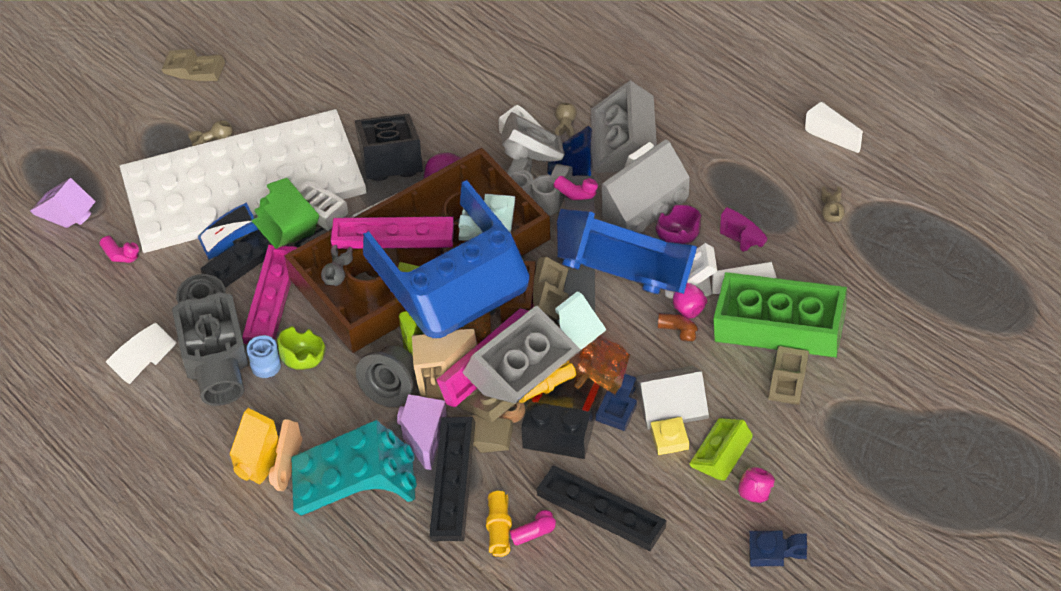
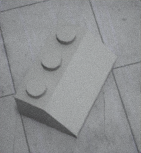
[591,80,657,173]
[602,139,690,233]
[463,305,581,403]

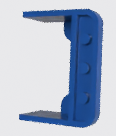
[557,209,697,295]

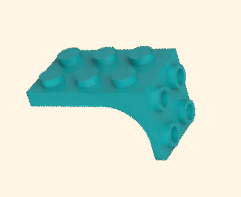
[292,420,417,516]

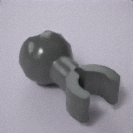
[321,245,353,286]

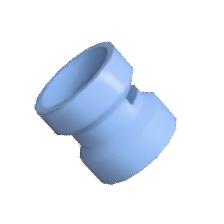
[246,335,281,378]

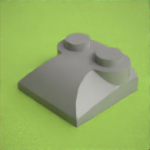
[501,112,564,161]

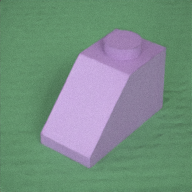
[30,178,96,228]
[397,394,447,470]

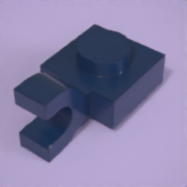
[596,374,637,431]
[749,531,807,567]

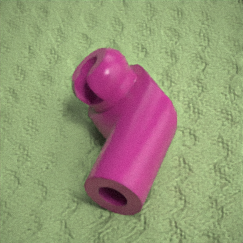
[553,176,598,200]
[99,236,139,263]
[510,510,556,546]

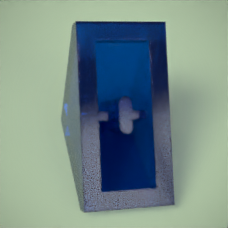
[547,126,593,176]

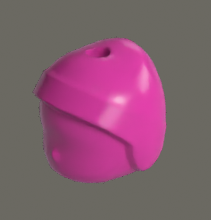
[673,283,707,319]
[738,467,775,503]

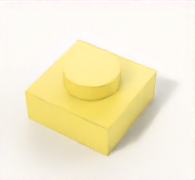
[651,417,689,455]

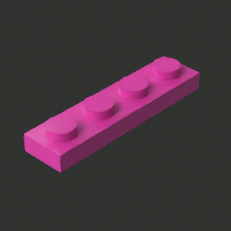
[331,217,454,249]
[242,245,297,344]
[437,308,529,407]

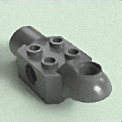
[172,274,248,406]

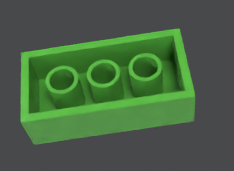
[713,272,847,358]

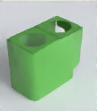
[252,178,319,249]

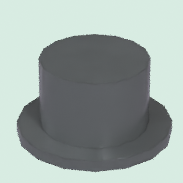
[356,345,416,407]

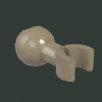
[555,103,577,142]
[188,120,233,146]
[821,186,845,223]

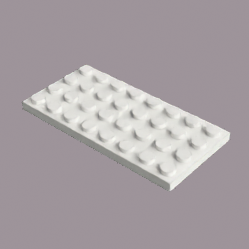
[119,109,367,253]

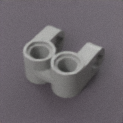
[507,157,572,215]

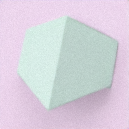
[555,291,606,350]

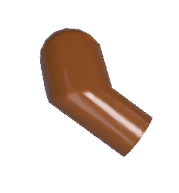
[658,313,698,342]

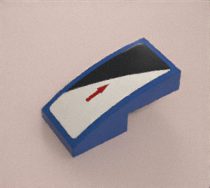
[198,202,258,260]

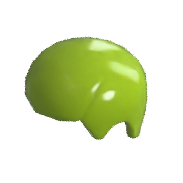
[277,326,326,370]

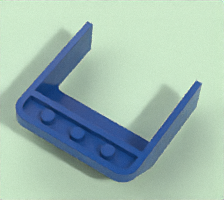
[363,180,529,338]

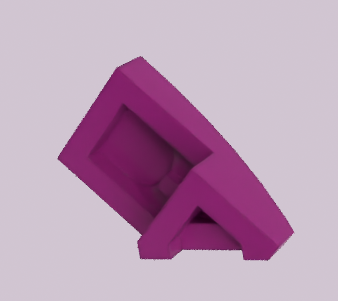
[720,207,768,252]

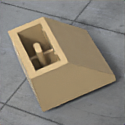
[412,329,477,400]

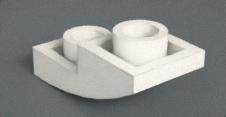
[106,323,177,384]

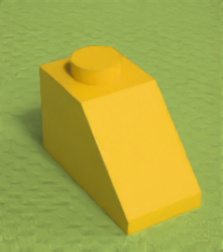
[230,408,279,484]

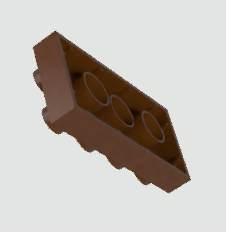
[284,147,551,353]

